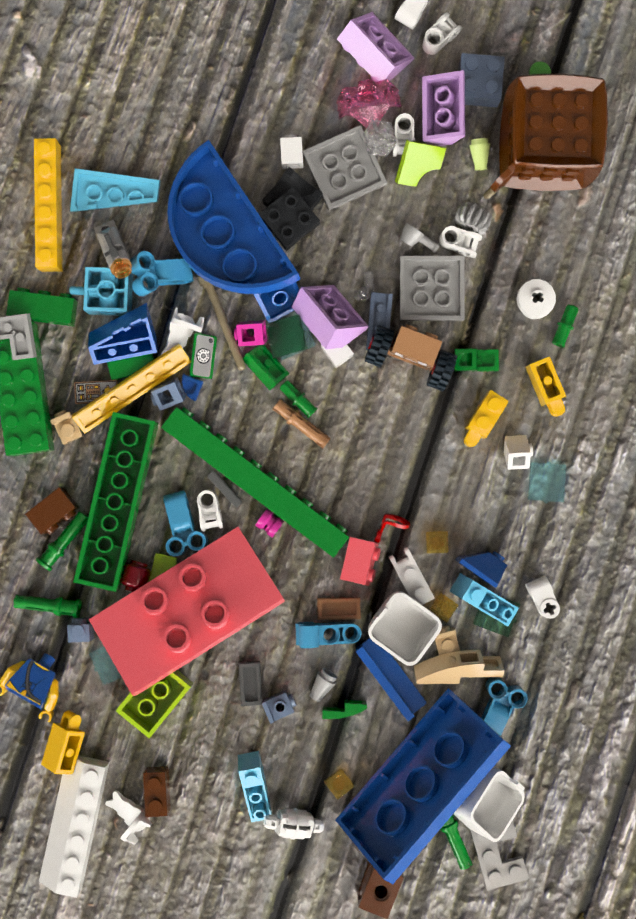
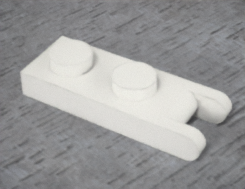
[389,547,435,605]

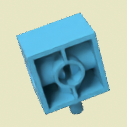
[69,267,133,316]

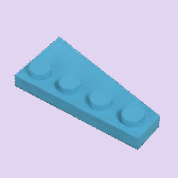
[70,168,161,212]

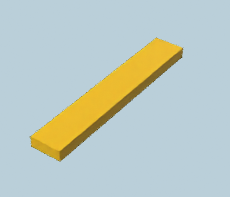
[72,343,191,434]

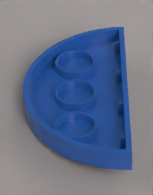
[167,140,301,294]

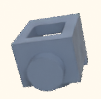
[150,377,186,411]
[67,617,95,643]
[262,690,297,724]

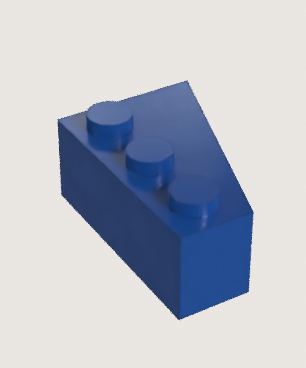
[88,303,157,365]

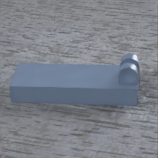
[366,292,393,350]

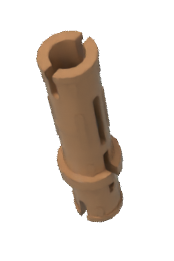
[272,399,331,449]

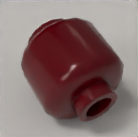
[120,560,151,592]

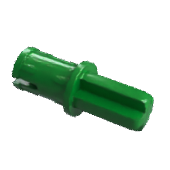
[552,304,579,348]
[280,380,318,418]

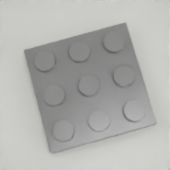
[303,125,387,211]
[400,256,465,321]

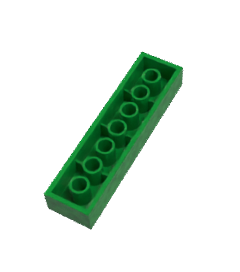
[73,412,159,592]

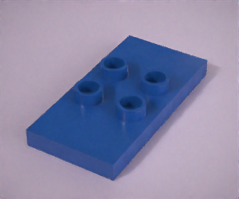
[335,688,511,884]

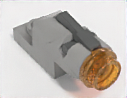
[94,219,132,279]

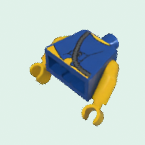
[0,653,59,722]

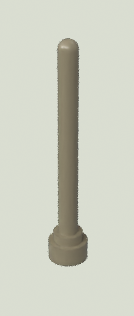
[197,276,246,371]

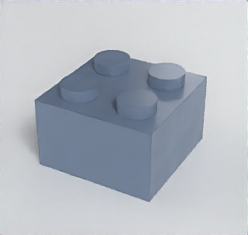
[458,53,505,107]

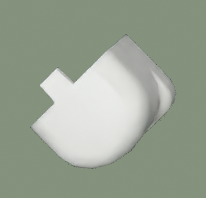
[368,591,442,666]
[454,767,525,842]

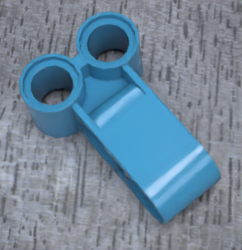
[129,251,194,297]
[163,490,208,556]
[295,622,361,648]
[481,677,528,736]

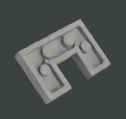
[0,313,37,360]
[470,820,529,891]

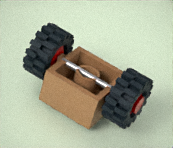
[364,324,457,392]

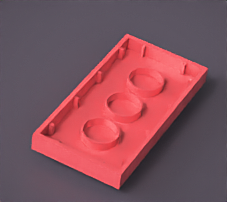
[89,527,285,696]

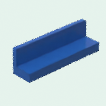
[355,638,426,721]

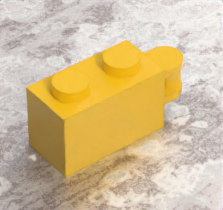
[525,356,566,417]
[464,390,509,447]
[41,710,85,774]

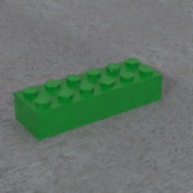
[0,321,55,456]

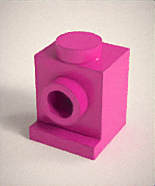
[234,320,268,346]

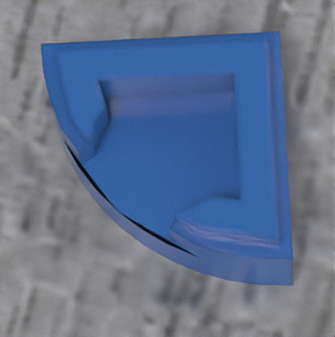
[182,374,204,402]

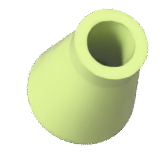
[469,138,490,171]

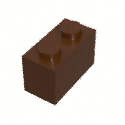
[25,487,79,535]
[143,766,171,817]

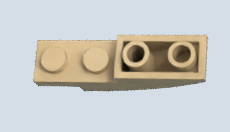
[413,650,505,684]

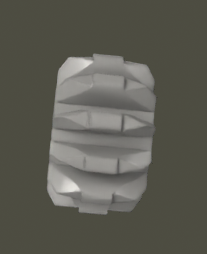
[454,202,492,235]

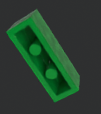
[6,287,78,327]

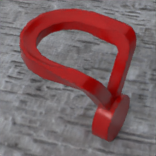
[374,513,410,543]

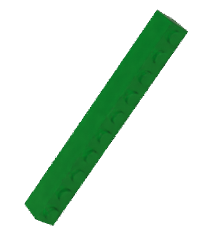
[161,407,349,558]

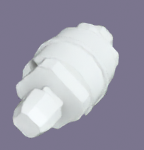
[263,808,325,840]

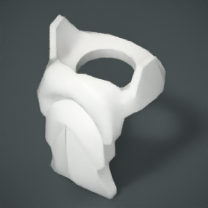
[162,307,204,354]
[105,790,152,845]

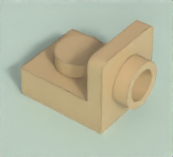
[50,410,84,445]
[435,625,460,655]

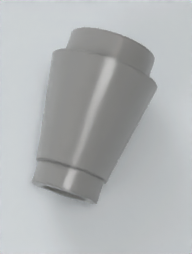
[309,668,337,702]

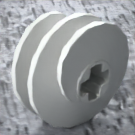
[516,279,556,319]

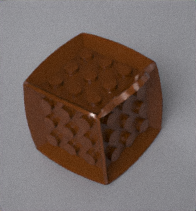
[490,74,608,193]

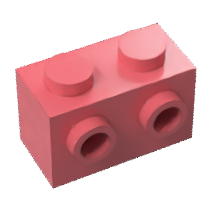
[340,537,380,586]

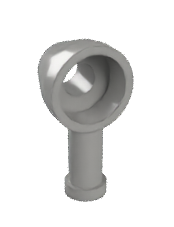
[400,223,440,253]

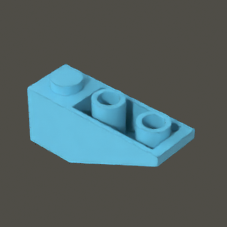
[450,573,519,626]
[238,751,272,822]

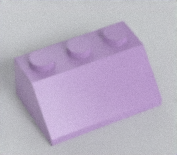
[337,12,414,86]
[422,70,465,146]
[292,285,369,349]

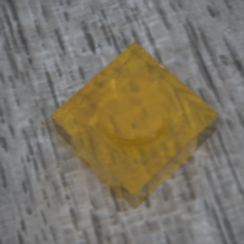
[426,531,448,553]
[429,592,459,623]
[324,768,355,800]

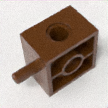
[357,862,404,919]

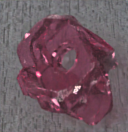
[336,79,402,130]

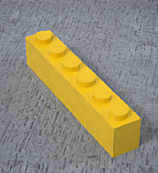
[34,138,63,272]

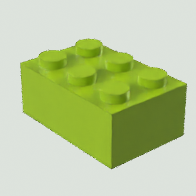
[116,670,193,739]

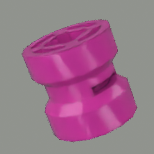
[255,508,284,538]

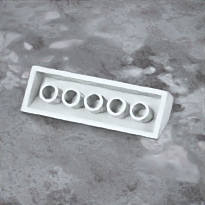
[39,755,110,898]

